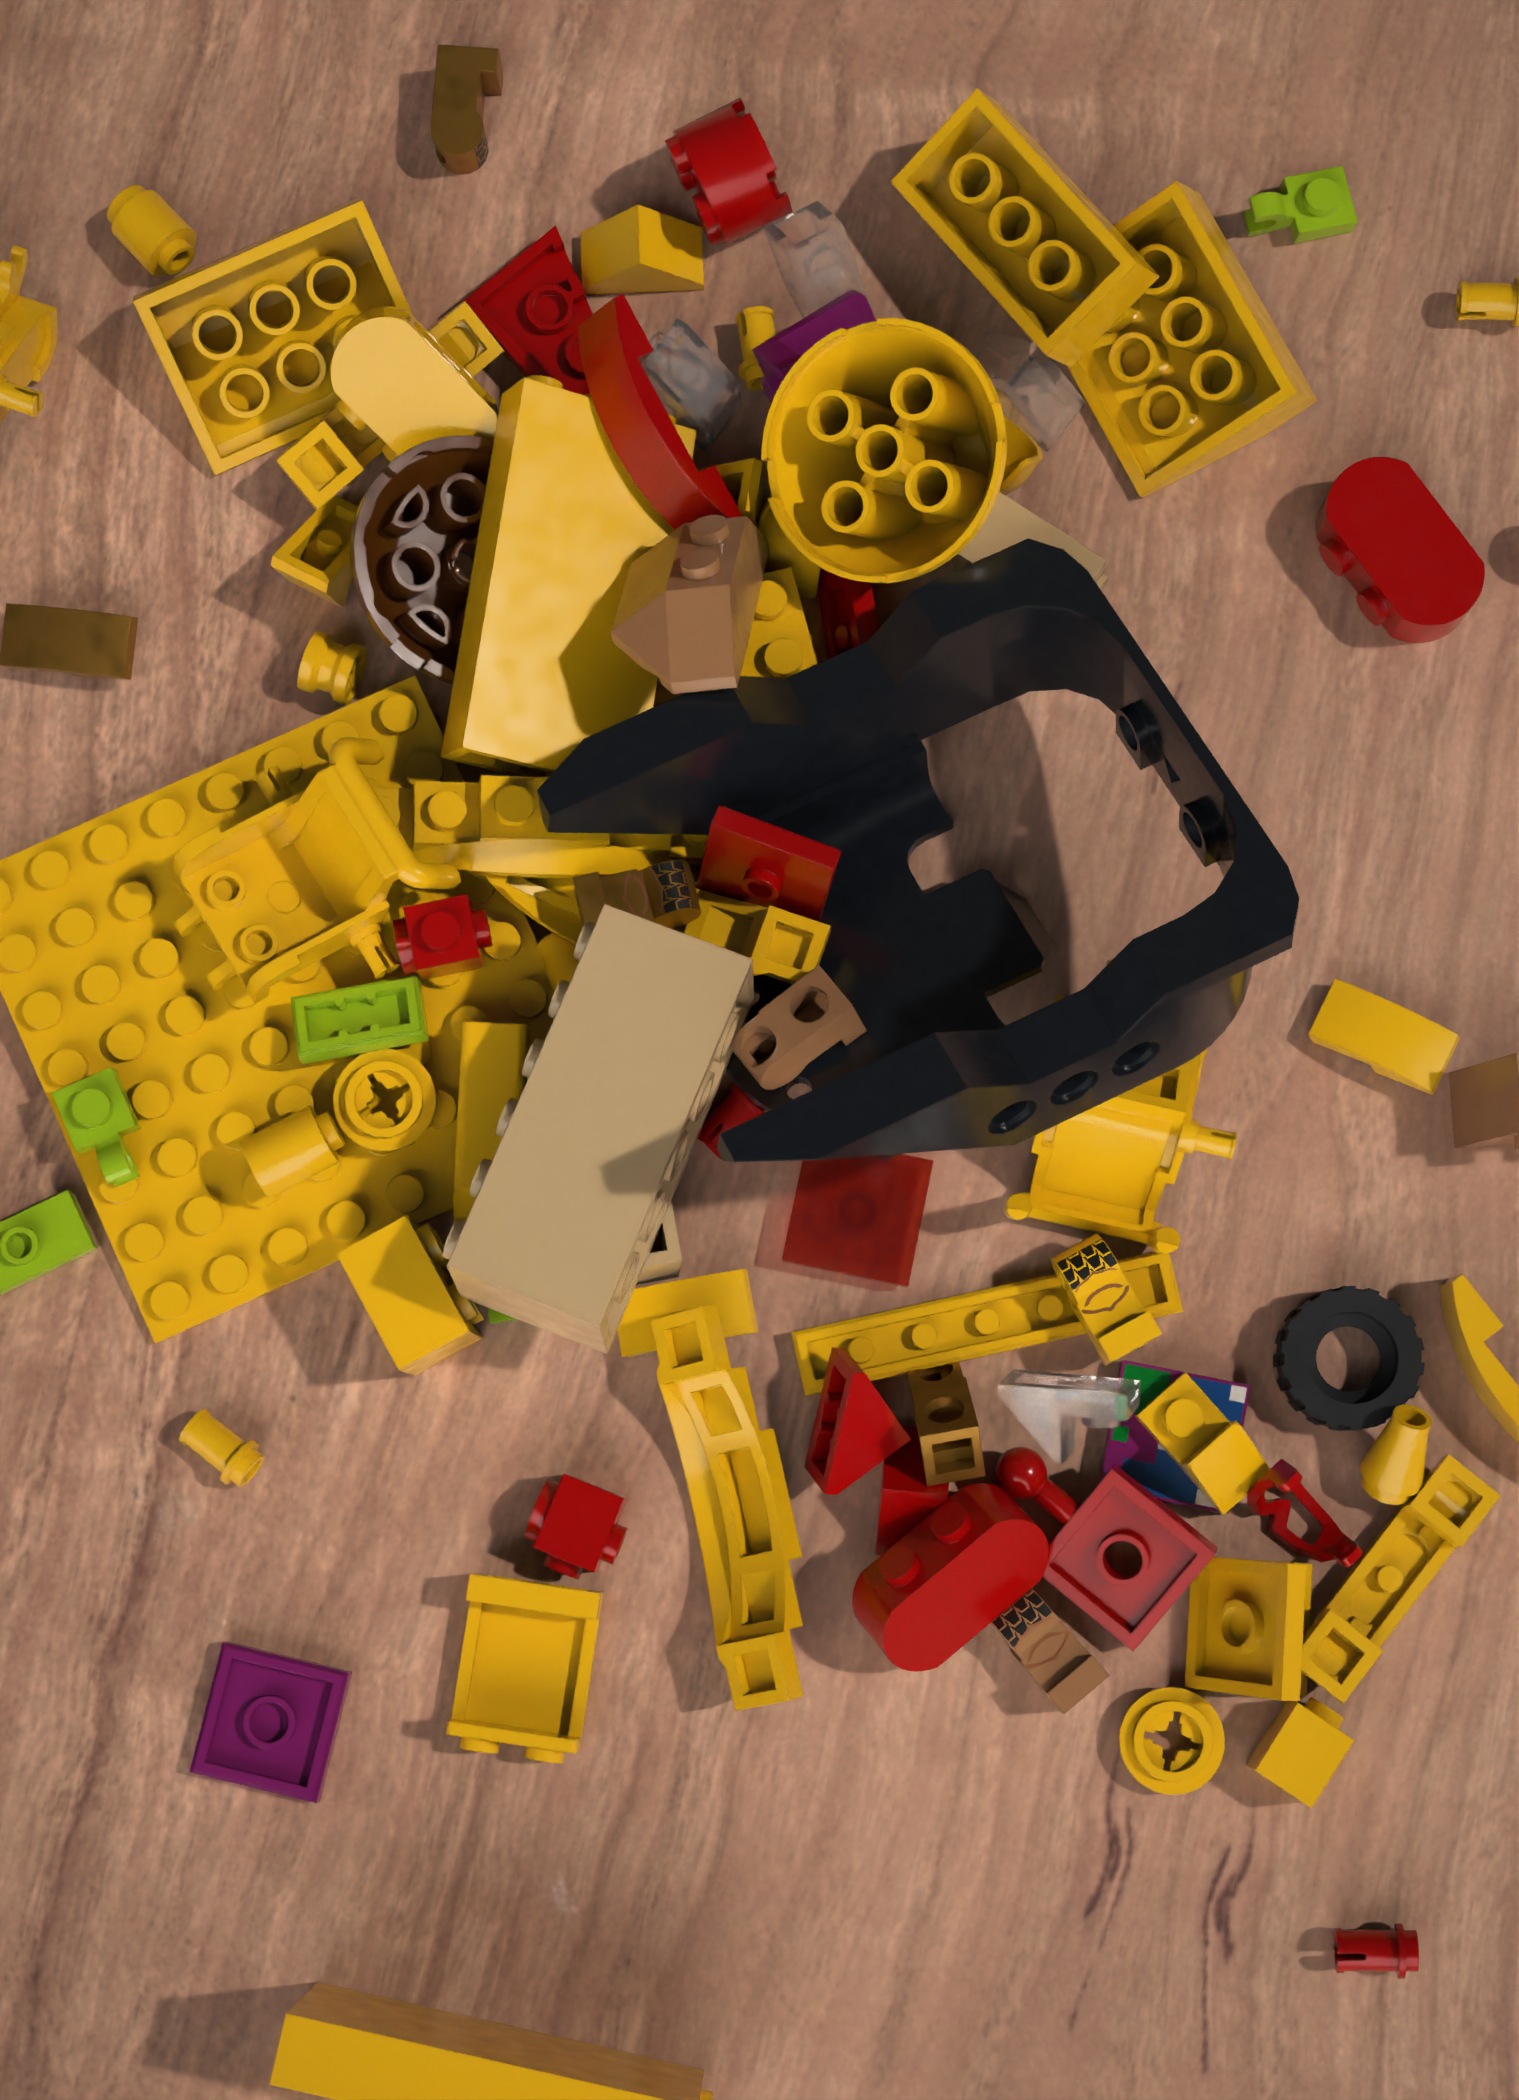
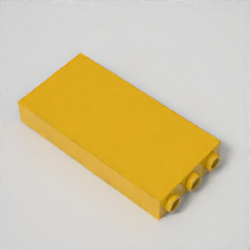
[441,375,697,777]
[269,1982,714,2100]

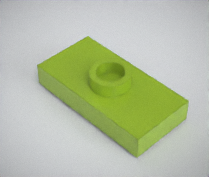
[291,974,429,1064]
[0,1190,98,1296]

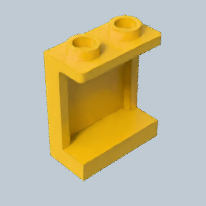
[445,1573,604,1763]

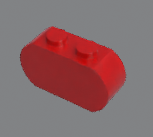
[1316,457,1485,643]
[852,1483,1049,1672]

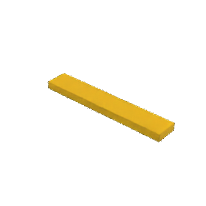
[791,1252,1183,1397]

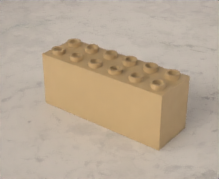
[443,904,754,1354]

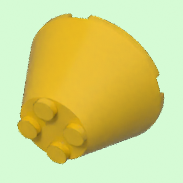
[761,318,1007,583]

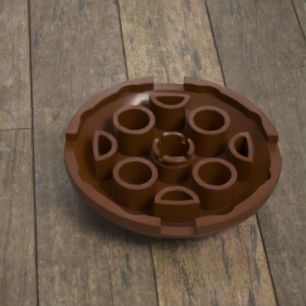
[350,435,494,684]

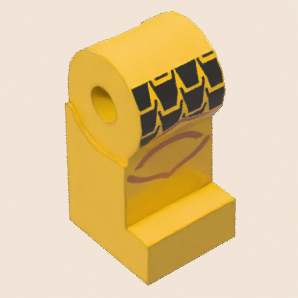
[1051,1233,1162,1366]

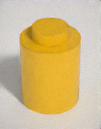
[240,1105,345,1198]

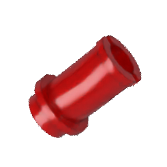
[697,1082,765,1159]
[1334,1923,1419,1979]

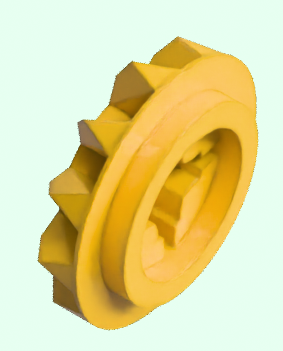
[333,1049,438,1152]
[1119,1687,1225,1795]

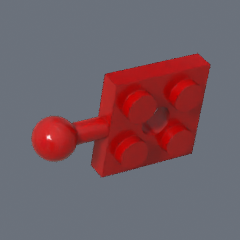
[995,1447,1218,1652]

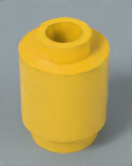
[107,185,197,277]

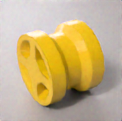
[297,630,368,705]

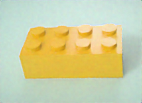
[890,88,1160,367]

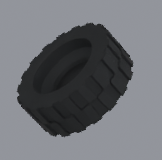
[1273,1286,1425,1431]

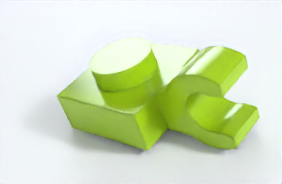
[1242,165,1358,244]
[52,1067,141,1187]

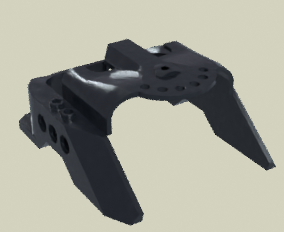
[537,538,1299,1162]

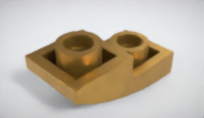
[0,603,138,680]

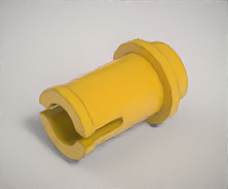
[1455,276,1519,327]
[735,306,776,391]
[179,1408,265,1487]

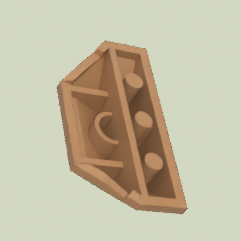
[611,515,769,694]

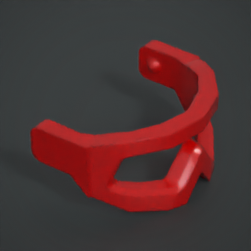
[1247,1459,1363,1567]

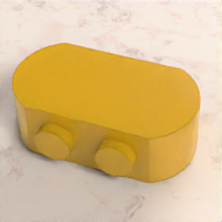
[331,306,498,462]

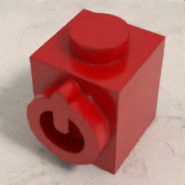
[393,894,493,980]
[524,1474,628,1580]

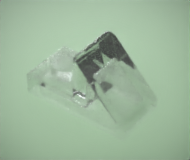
[998,1369,1141,1465]

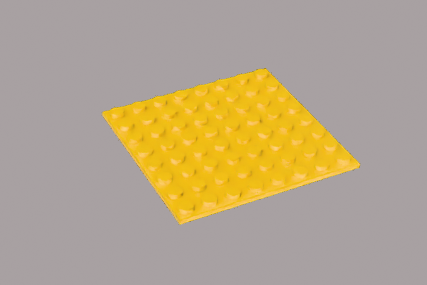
[0,675,554,1344]

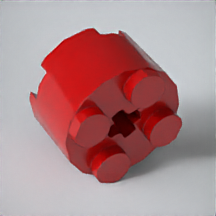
[665,98,793,246]

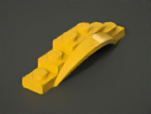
[372,775,708,878]
[464,872,831,985]
[650,1304,804,1711]

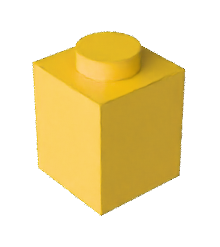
[1246,1697,1355,1808]

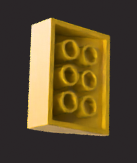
[1067,180,1318,498]
[133,197,413,475]

